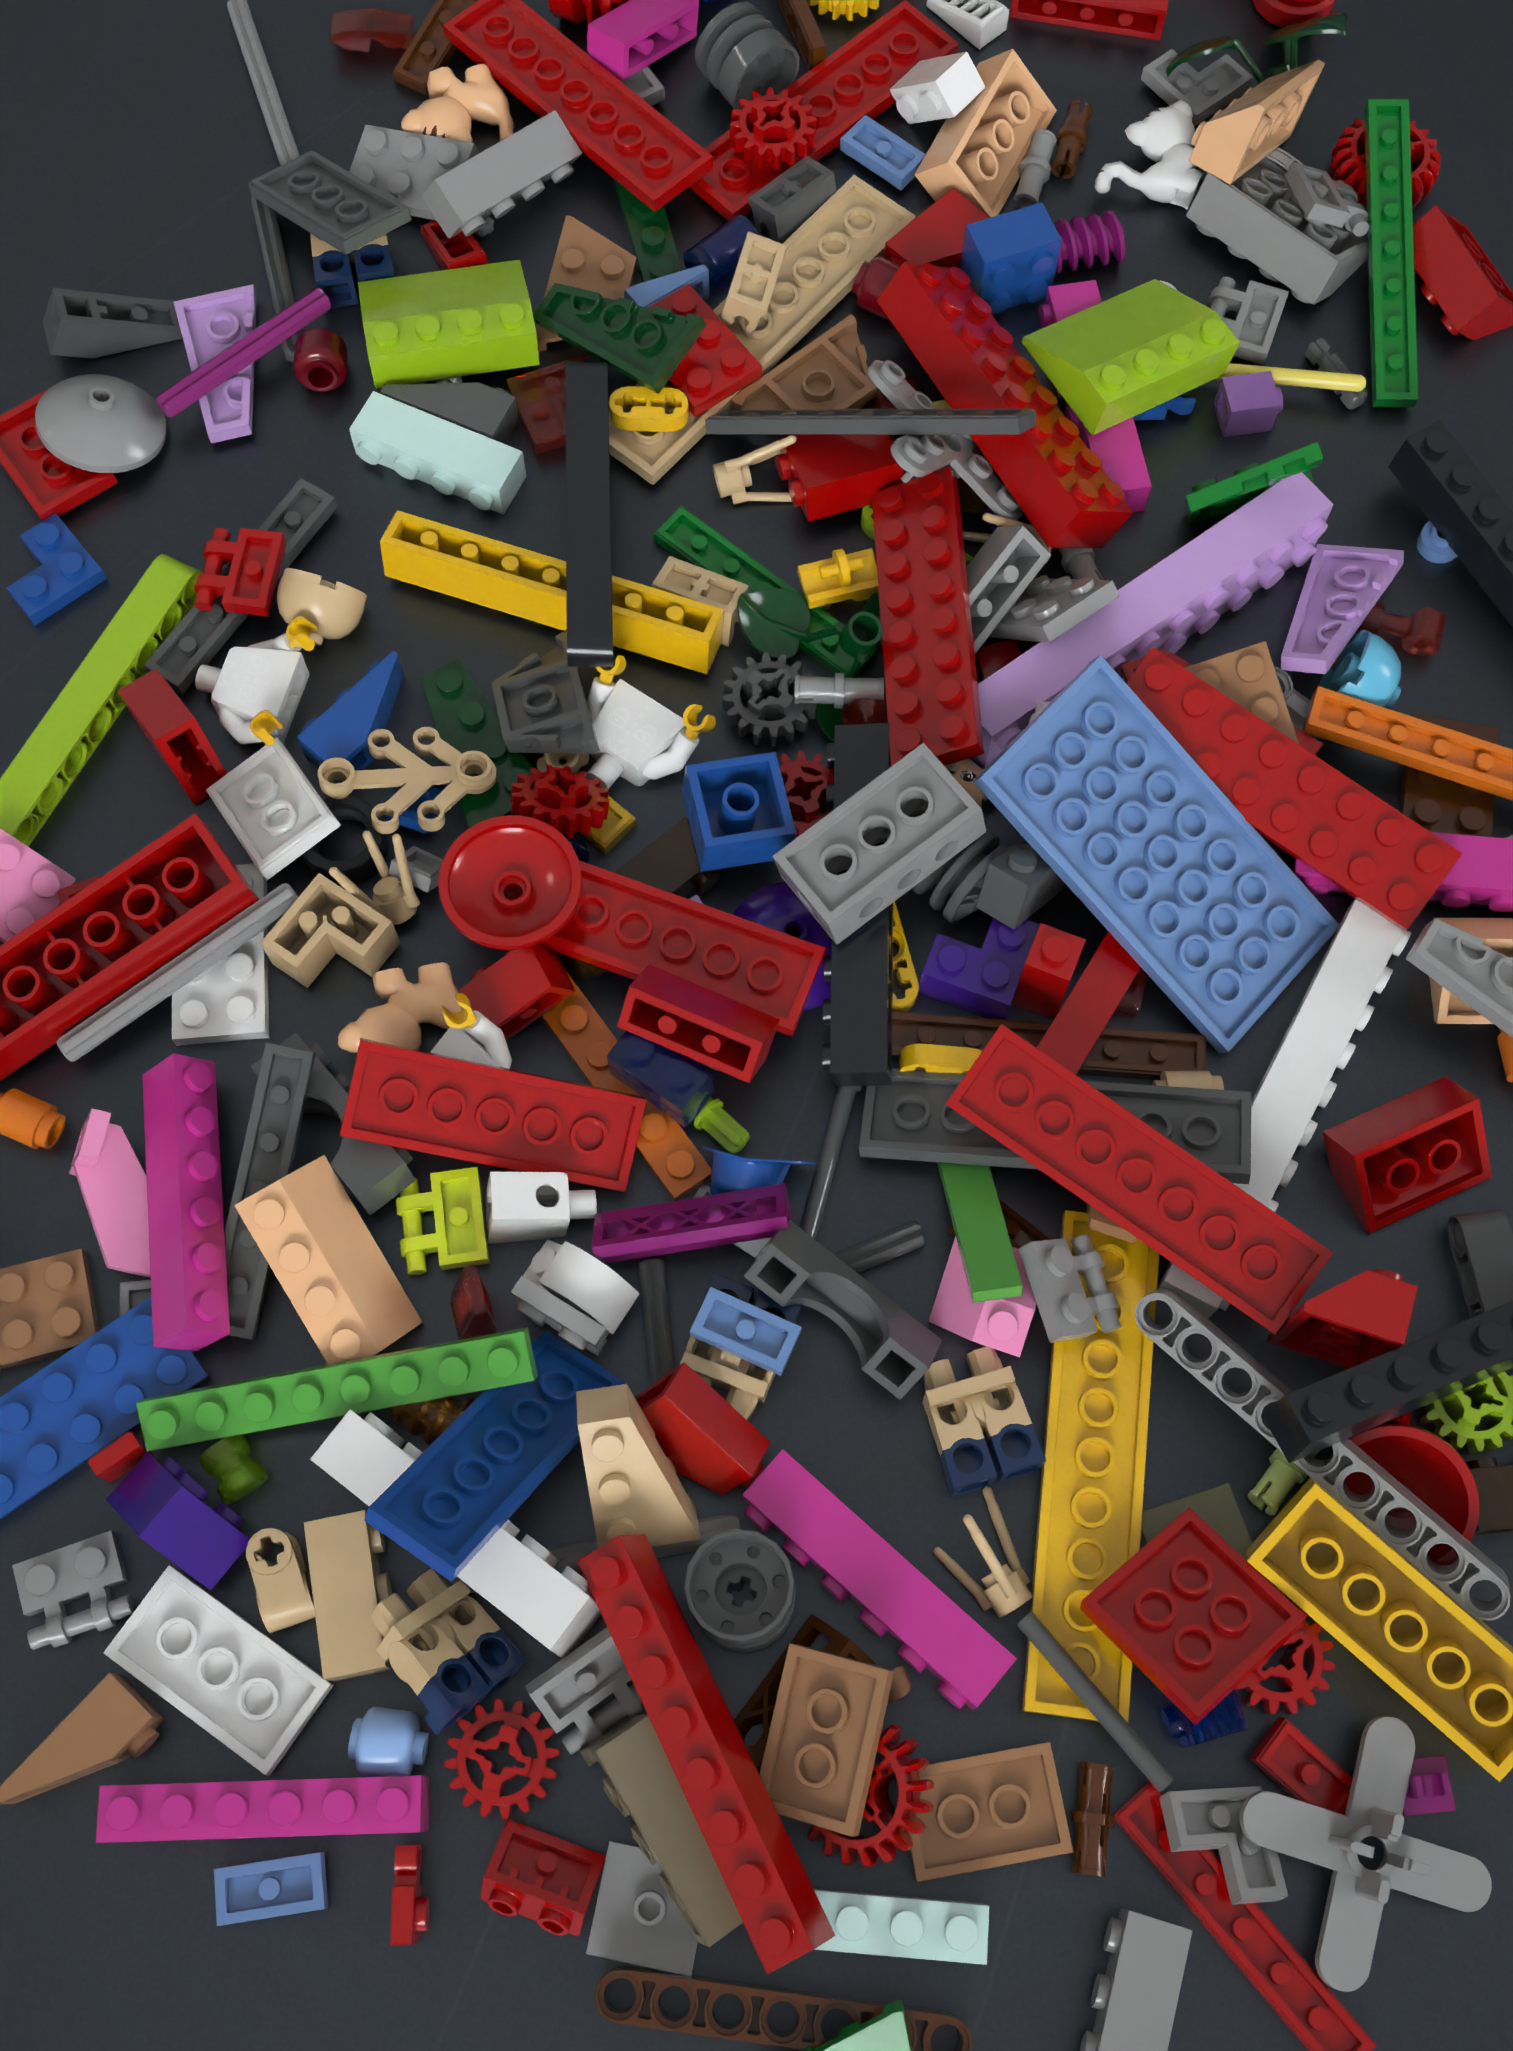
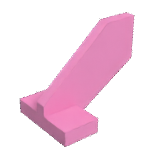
[69,1108,151,1278]

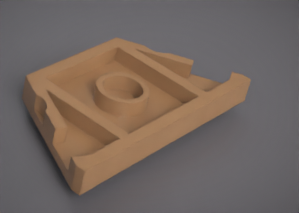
[536,215,637,352]
[731,314,877,410]

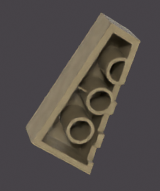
[579,1714,743,1947]

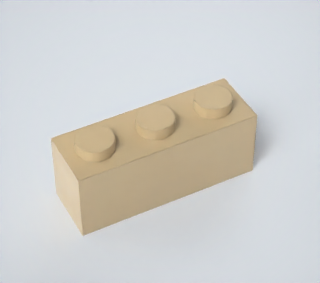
[303,1510,393,1682]

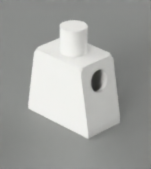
[485,1171,597,1244]

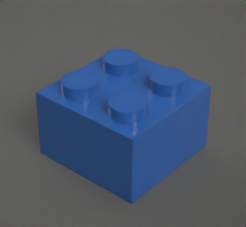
[960,202,1062,314]
[681,752,796,872]

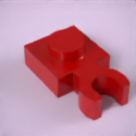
[390,1845,430,1945]

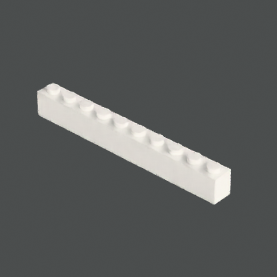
[1157,898,1411,1319]

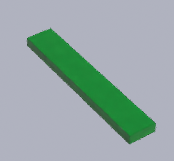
[653,506,877,678]

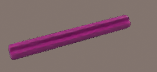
[156,288,331,418]

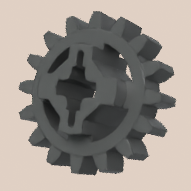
[722,652,816,747]

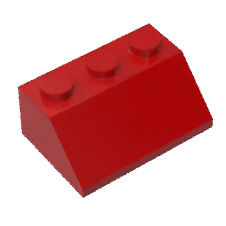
[1413,205,1513,341]
[1323,1076,1492,1234]
[1267,1269,1418,1369]

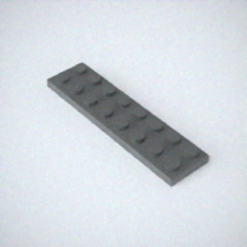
[859,1068,1251,1184]

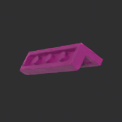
[592,1183,794,1264]

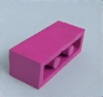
[587,0,699,81]

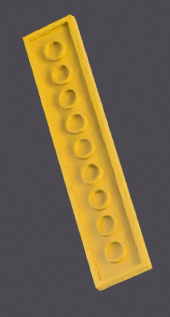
[1022,1210,1159,1723]

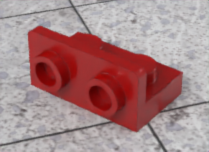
[480,1819,606,1936]

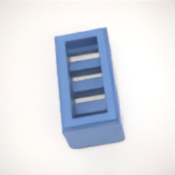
[624,264,710,308]

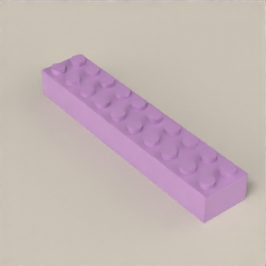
[970,472,1334,769]

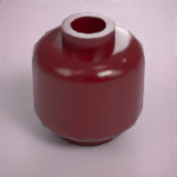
[852,257,901,319]
[294,328,348,392]

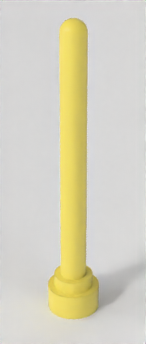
[1216,363,1366,392]

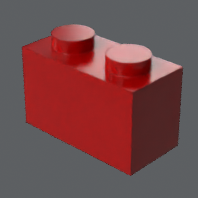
[458,943,576,1041]

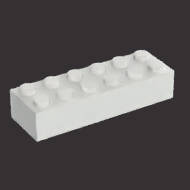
[310,1410,601,1659]

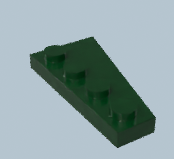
[533,283,706,394]
[421,658,533,828]

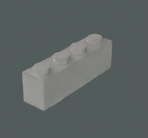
[421,110,582,239]
[966,525,1051,653]
[1079,1908,1193,2051]

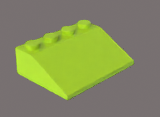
[358,260,540,389]
[1022,279,1240,436]

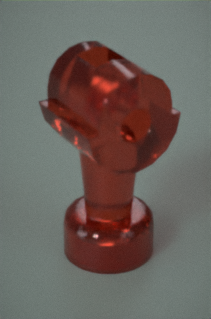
[1358,602,1446,656]

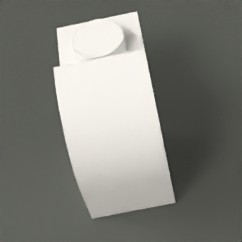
[523,1239,640,1334]

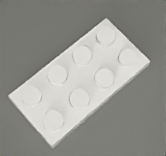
[172,864,269,1046]
[103,1565,334,1776]

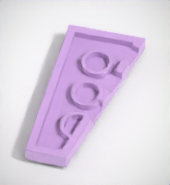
[173,284,257,444]
[1281,544,1404,674]

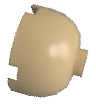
[277,568,367,646]

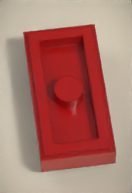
[1249,1717,1353,1815]

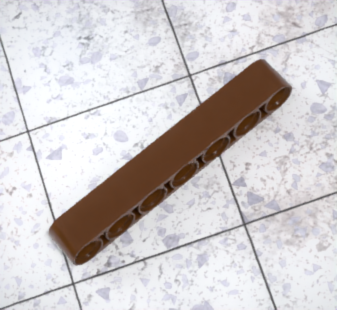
[595,1966,972,2051]

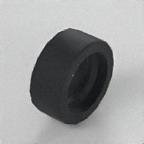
[302,795,388,885]

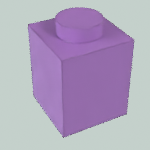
[1214,371,1283,437]

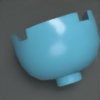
[1319,630,1401,709]

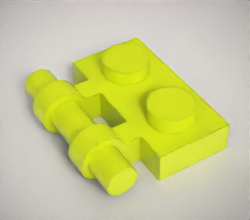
[396,1166,490,1275]

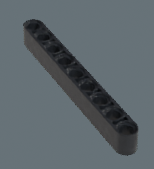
[565,361,613,667]

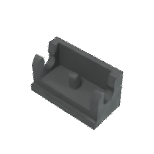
[748,156,836,244]

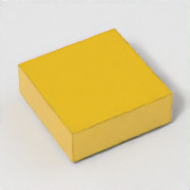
[578,795,636,854]

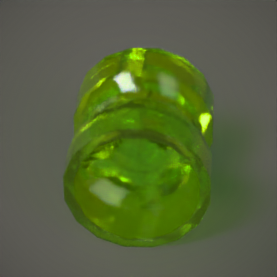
[199,1434,269,1504]

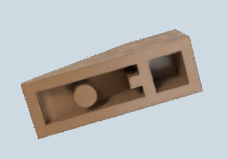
[0,1672,166,1804]

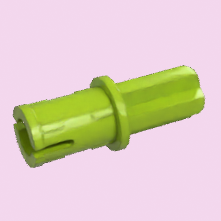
[666,1074,750,1154]

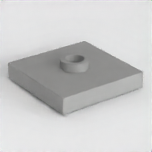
[586,1841,698,1976]

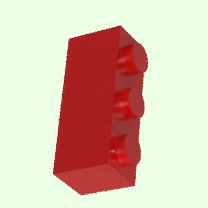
[617,964,780,1083]

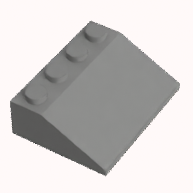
[1186,157,1368,305]

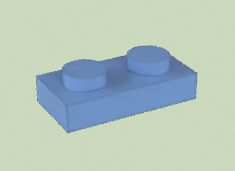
[840,115,926,190]
[690,1287,802,1376]
[214,1852,329,1926]

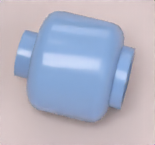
[348,1707,429,1777]

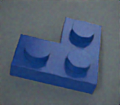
[7,513,107,626]

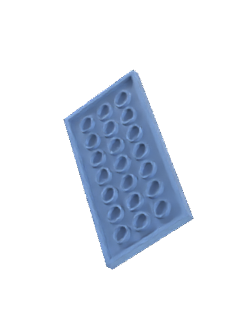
[973,655,1340,1054]

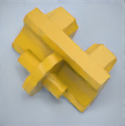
[797,548,879,610]

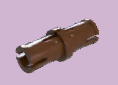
[1051,100,1093,179]
[1071,1761,1114,1877]

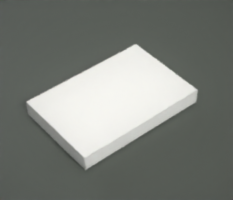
[206,737,341,880]

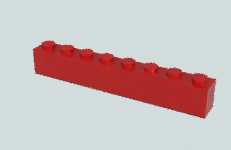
[577,1534,836,1974]

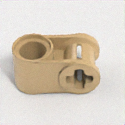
[246,1528,315,1634]

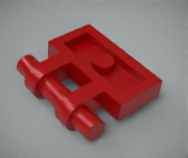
[194,528,286,617]

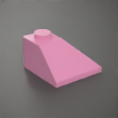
[929,1236,1037,1357]

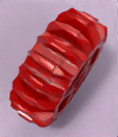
[1330,119,1441,209]
[798,1723,934,1867]

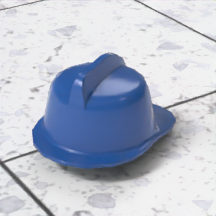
[702,1146,817,1195]

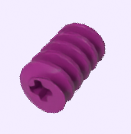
[1054,211,1125,274]

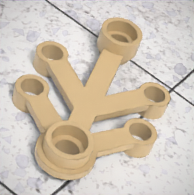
[318,727,496,834]

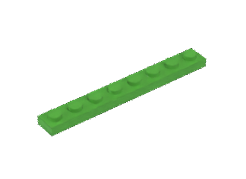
[136,1327,538,1452]

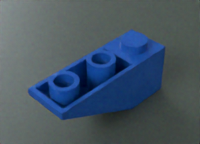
[297,650,405,784]

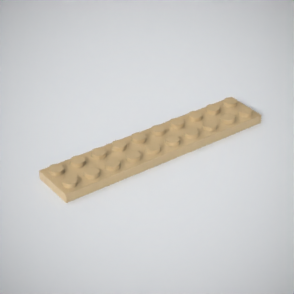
[609,175,916,485]

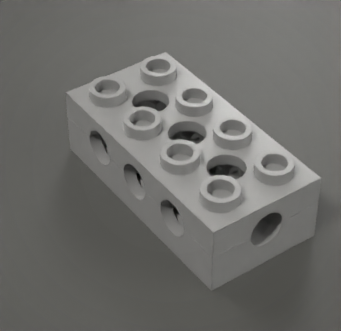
[772,743,986,945]

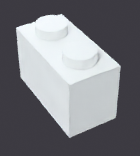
[889,52,986,124]

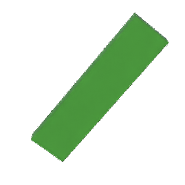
[937,1162,1023,1303]

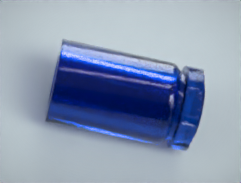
[683,214,758,286]

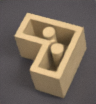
[260,873,401,988]

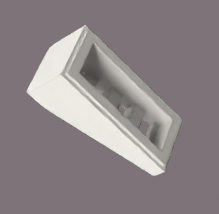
[926,0,1009,50]

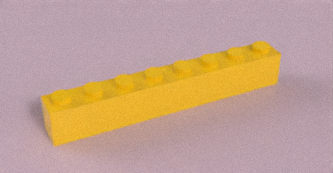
[380,510,724,675]

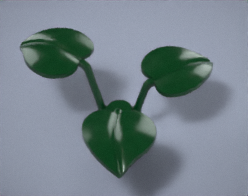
[1166,12,1348,84]
[737,588,887,742]

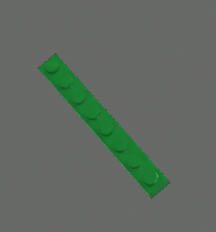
[1364,99,1418,407]

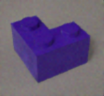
[918,918,1040,1019]
[106,1452,250,1591]

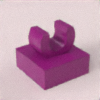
[1402,1756,1456,1816]

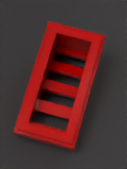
[420,220,488,270]

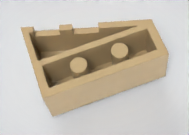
[576,1384,701,1548]

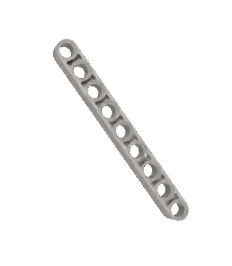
[1134,1288,1511,1621]

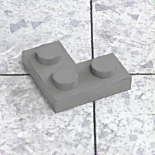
[1141,49,1253,127]
[1159,1786,1288,1905]

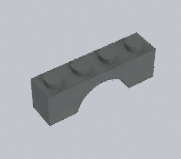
[250,1033,416,1216]
[744,1219,942,1400]

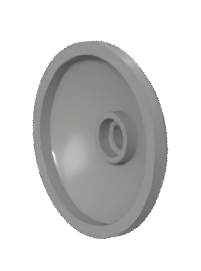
[35,374,166,473]

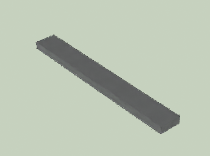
[705,408,1036,435]

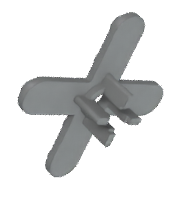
[868,360,1023,521]
[1239,1716,1492,1992]

